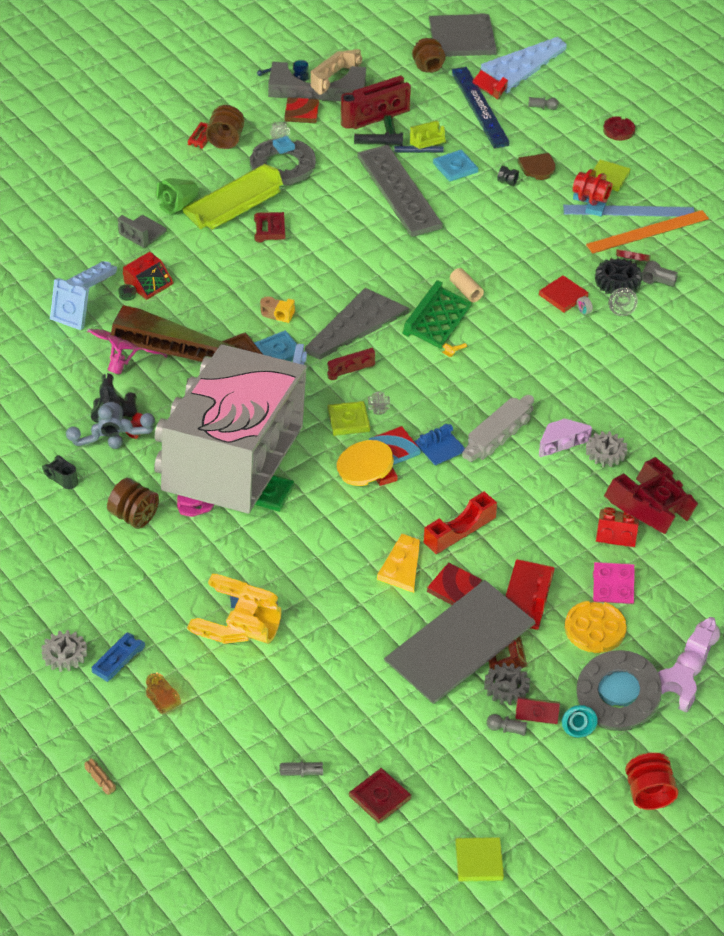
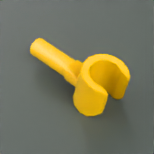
[442,343,467,357]

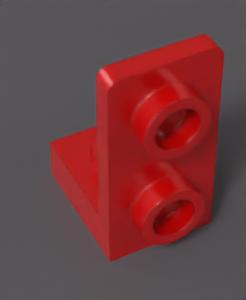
[473,70,508,100]

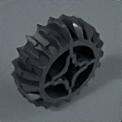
[595,257,642,297]

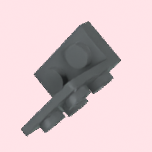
[117,215,167,248]

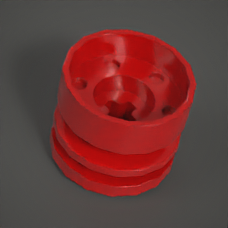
[625,752,679,810]

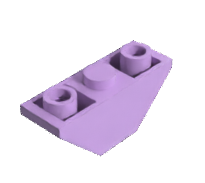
[539,419,592,457]

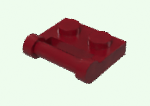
[254,212,285,243]

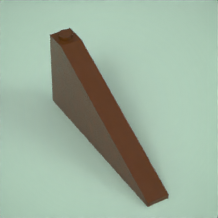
[111,305,239,362]

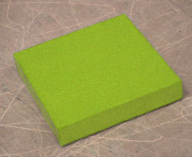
[593,159,631,192]
[327,401,370,436]
[455,837,504,881]

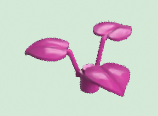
[87,329,168,374]

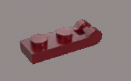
[327,347,375,380]

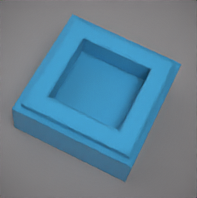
[273,136,295,154]

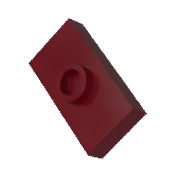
[515,697,560,724]

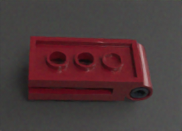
[341,75,411,130]

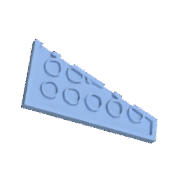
[481,37,567,93]

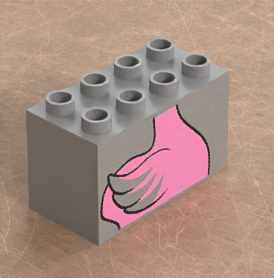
[154,344,307,514]

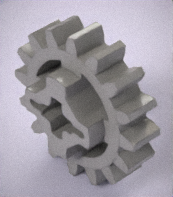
[586,431,627,467]
[41,630,87,672]

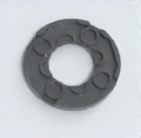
[250,138,316,186]
[576,650,662,731]

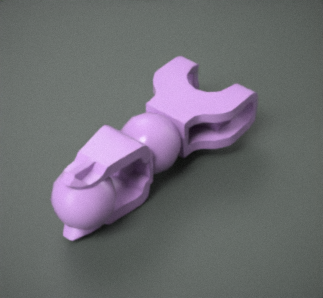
[658,617,720,712]

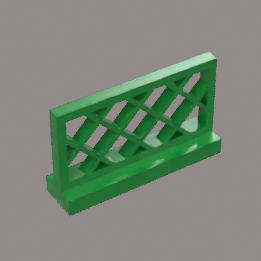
[402,280,473,349]

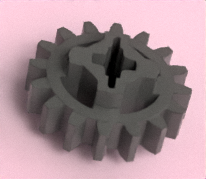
[484,663,530,705]

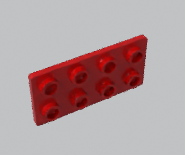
[505,559,555,630]

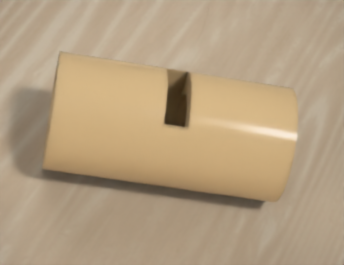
[450,268,484,303]

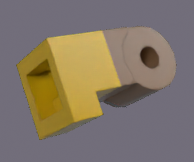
[260,296,295,323]

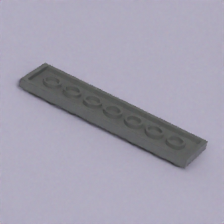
[358,145,442,237]

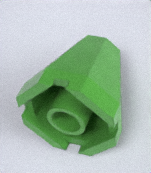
[156,178,199,215]

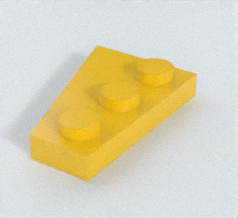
[377,534,420,593]

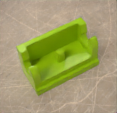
[410,120,446,149]

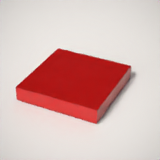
[539,275,589,313]

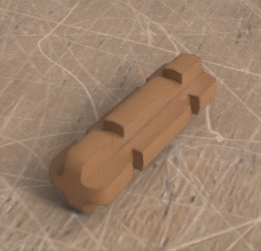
[84,758,116,795]

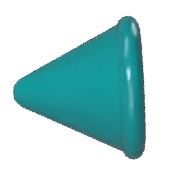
[562,705,598,738]

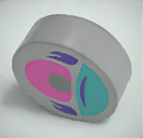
[577,296,593,315]

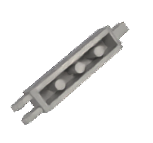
[462,395,534,462]

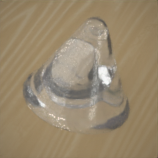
[608,288,638,316]

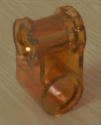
[146,673,181,715]

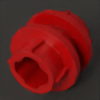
[572,169,613,206]

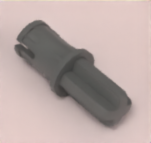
[279,760,323,778]

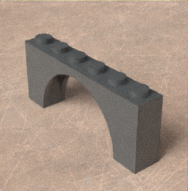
[268,61,366,101]

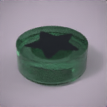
[118,284,136,301]

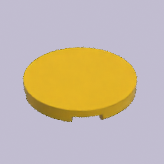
[337,440,394,486]
[565,601,626,653]

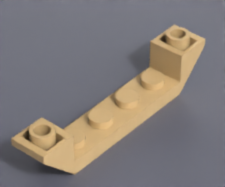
[311,49,362,94]

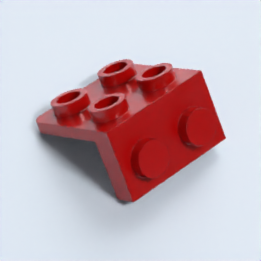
[596,507,639,547]

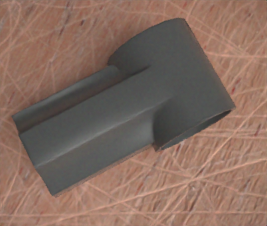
[642,261,678,287]

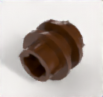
[412,38,446,73]

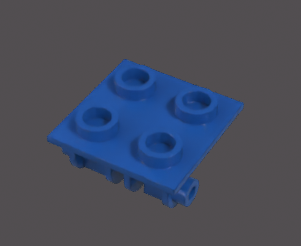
[414,424,465,466]

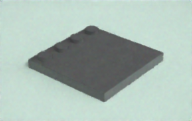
[429,13,497,56]

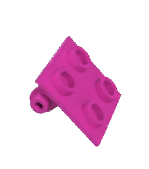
[593,562,634,604]

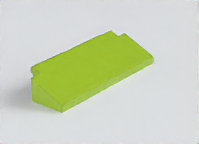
[182,164,283,230]

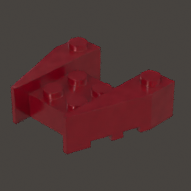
[604,457,698,534]

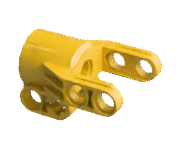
[187,574,281,644]

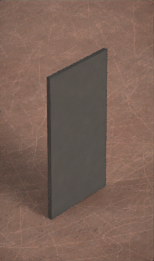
[384,580,535,705]

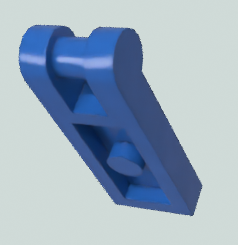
[91,632,145,682]

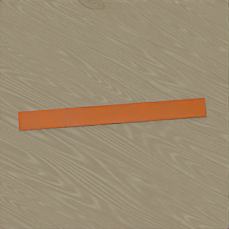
[586,210,709,254]

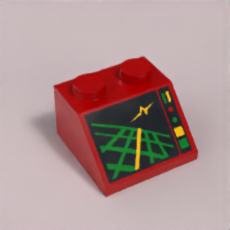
[123,251,173,300]

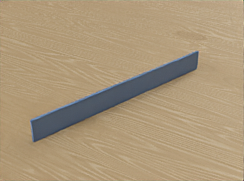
[563,205,694,217]

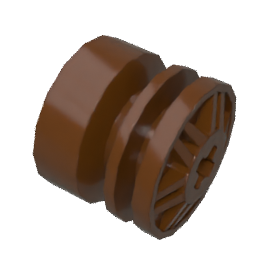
[206,105,245,149]
[107,478,159,529]

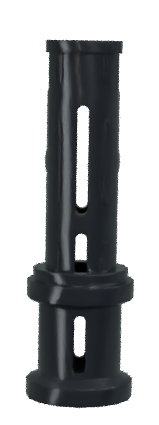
[354,132,403,146]

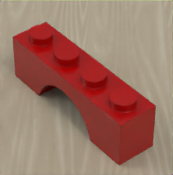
[424,491,497,555]

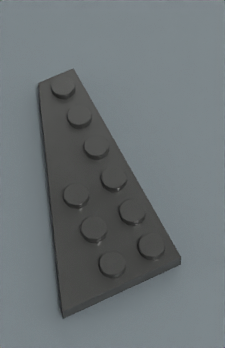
[305,288,409,360]

